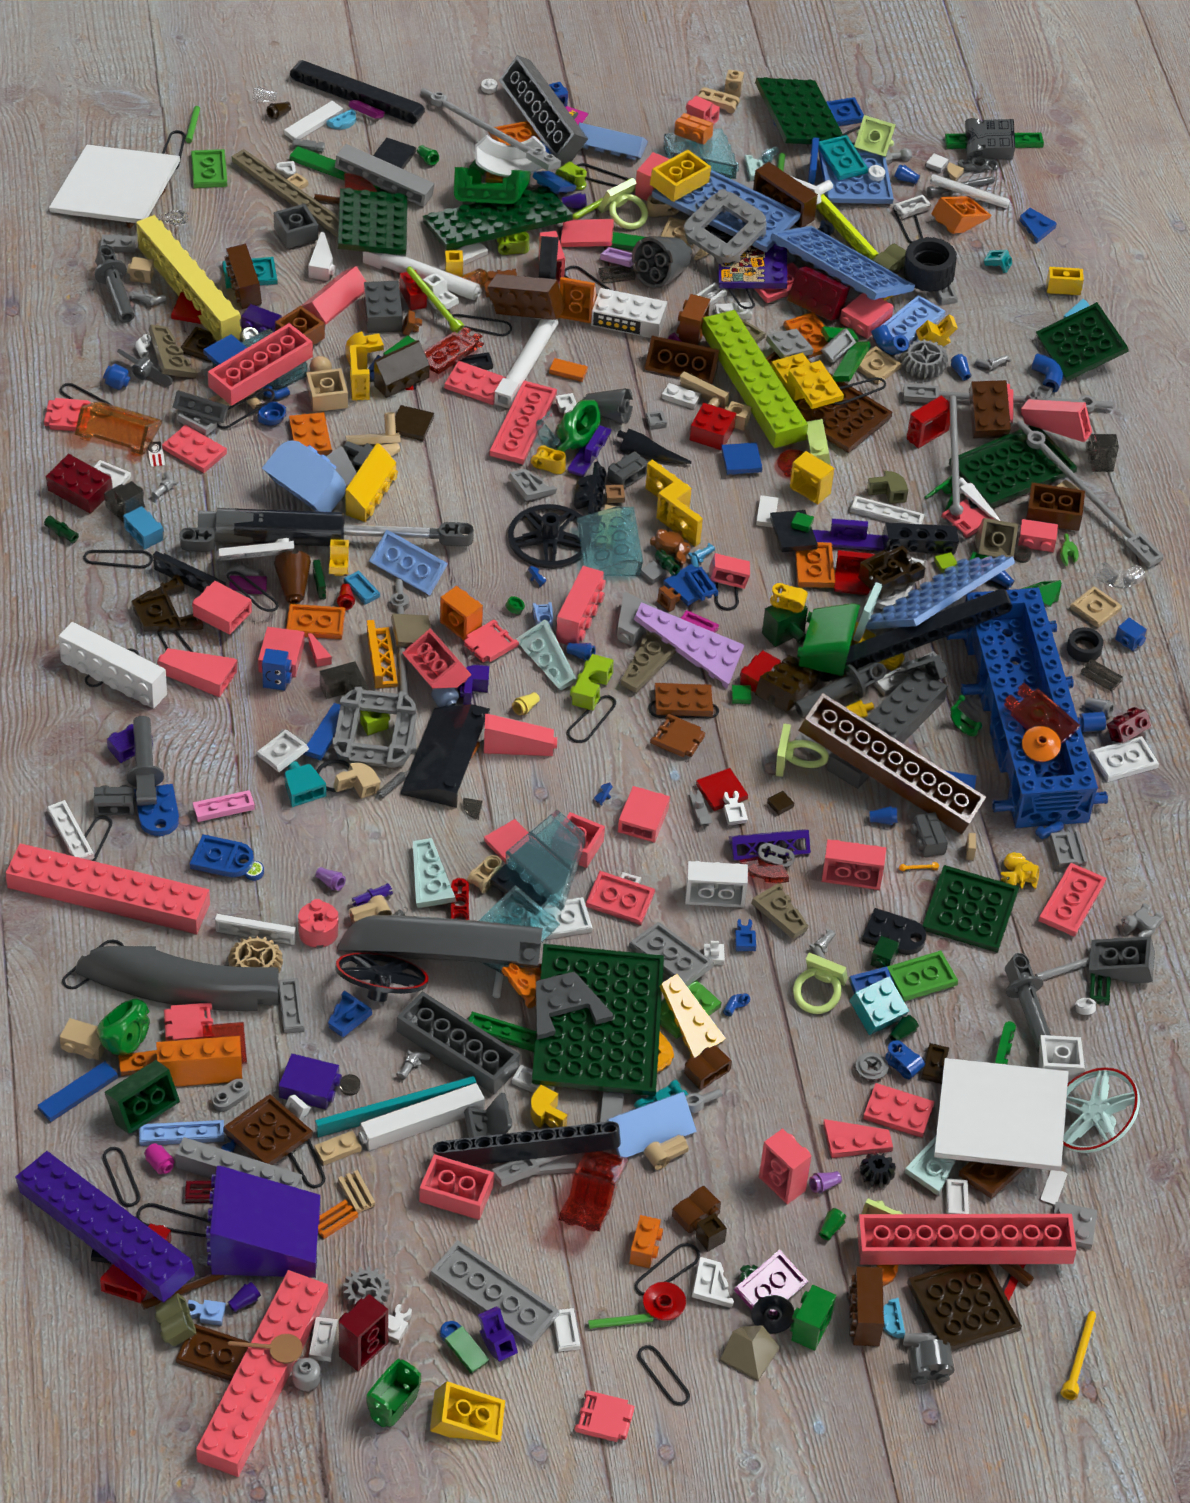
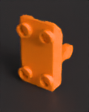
[502,963,541,1009]

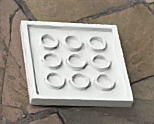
[215,538,294,561]

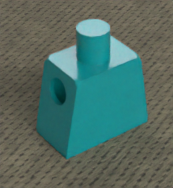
[285,761,326,807]

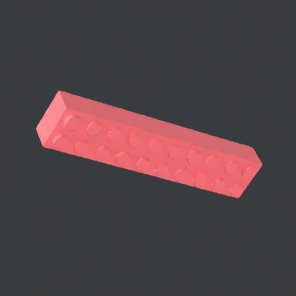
[6,843,210,934]
[857,1214,1077,1265]
[196,1270,328,1477]

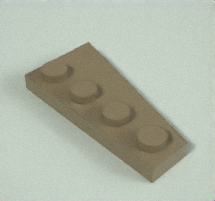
[149,324,197,378]
[621,631,676,693]

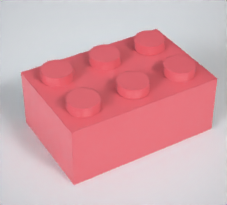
[821,839,886,890]
[759,1128,812,1204]
[419,1154,494,1220]

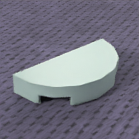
[744,155,763,181]

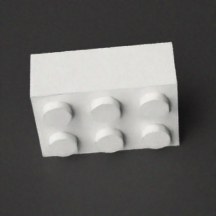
[685,861,748,908]

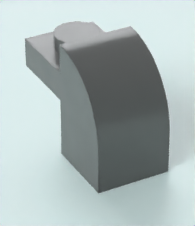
[344,441,373,473]

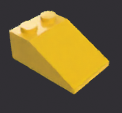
[430,1381,505,1442]

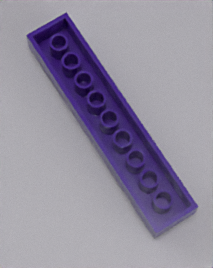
[15,1151,195,1303]

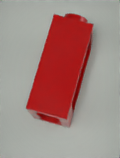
[906,395,950,449]

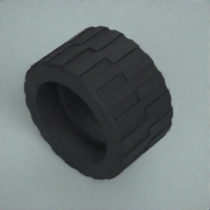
[904,237,957,292]

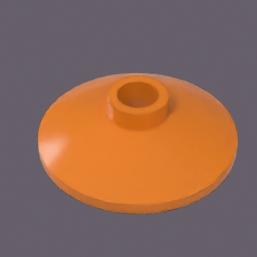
[1022,726,1061,762]

